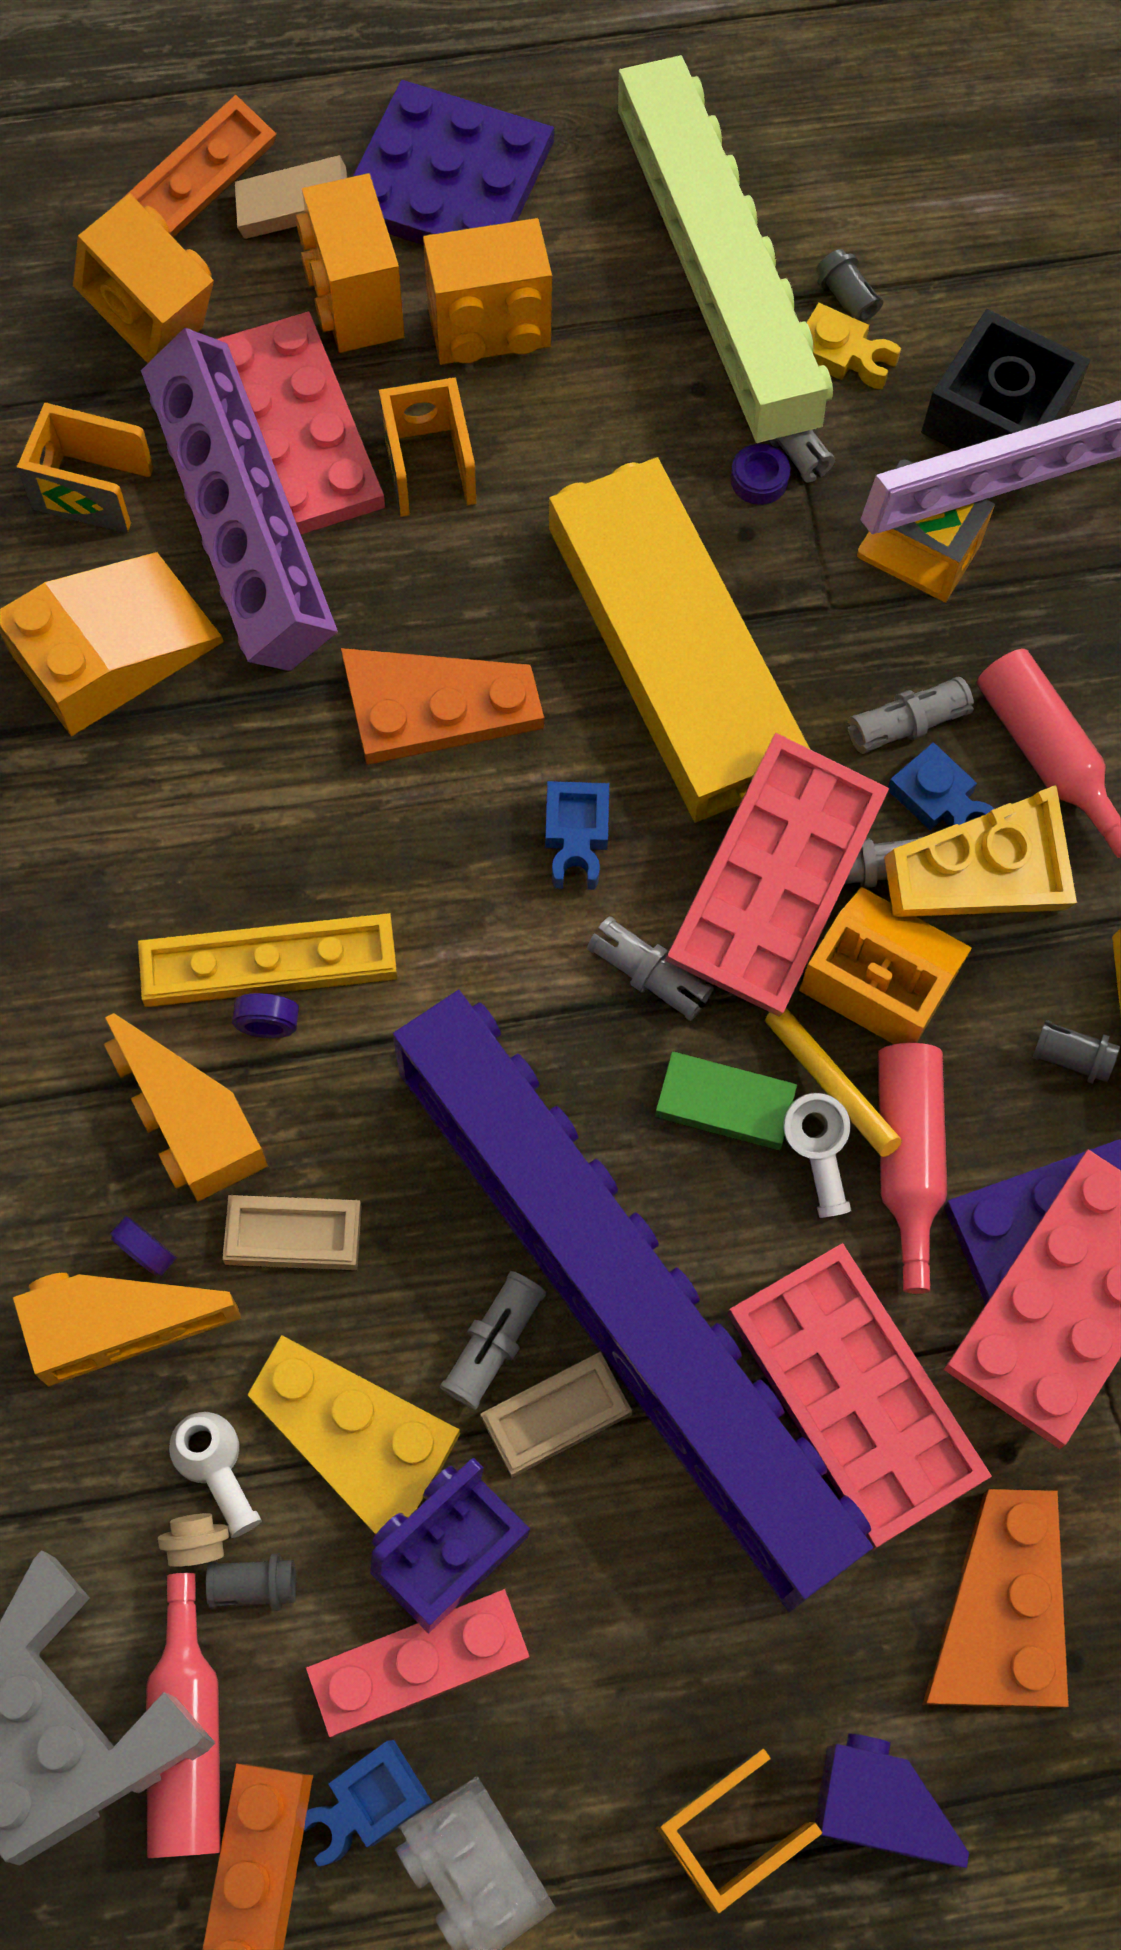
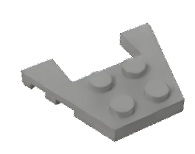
[0,1550,215,1866]

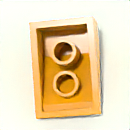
[0,552,223,737]

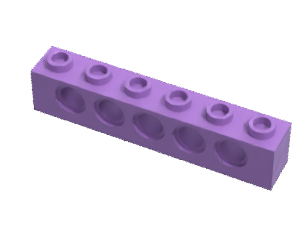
[141,328,338,671]

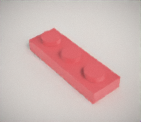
[306,1589,530,1738]

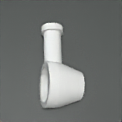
[783,1093,851,1218]
[169,1412,262,1538]

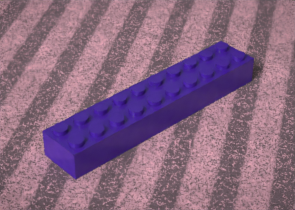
[393,989,874,1612]

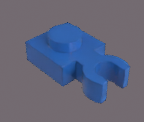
[888,742,994,831]
[545,781,609,890]
[304,1740,433,1866]

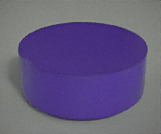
[730,444,790,505]
[232,993,299,1038]
[110,1216,177,1277]

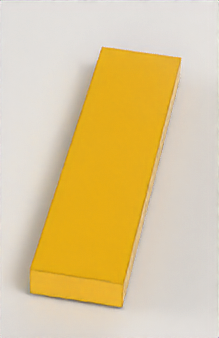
[138,913,398,1007]

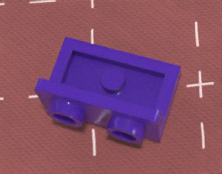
[370,1458,530,1634]

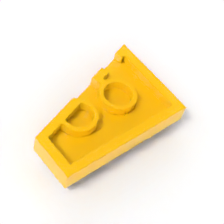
[884,785,1077,917]
[248,1335,460,1535]

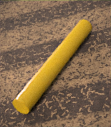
[765,1008,902,1157]

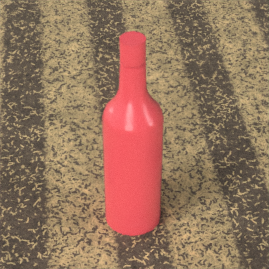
[976,649,1121,858]
[878,1043,947,1294]
[146,1573,221,1858]

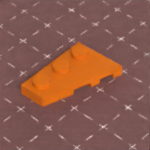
[341,648,544,765]
[922,1489,1069,1708]

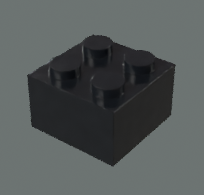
[921,308,1091,451]

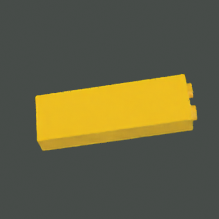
[549,457,810,823]

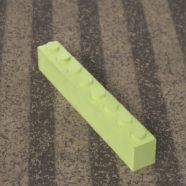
[618,55,833,443]

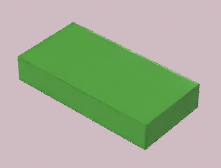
[655,1051,797,1150]

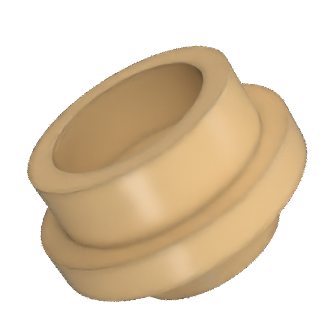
[158,1513,229,1567]

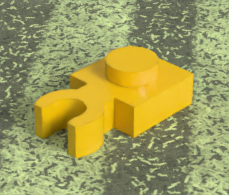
[807,302,901,389]

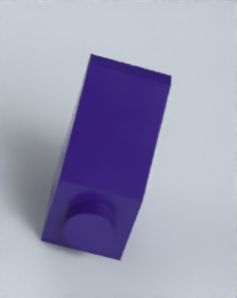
[815,1733,969,1868]

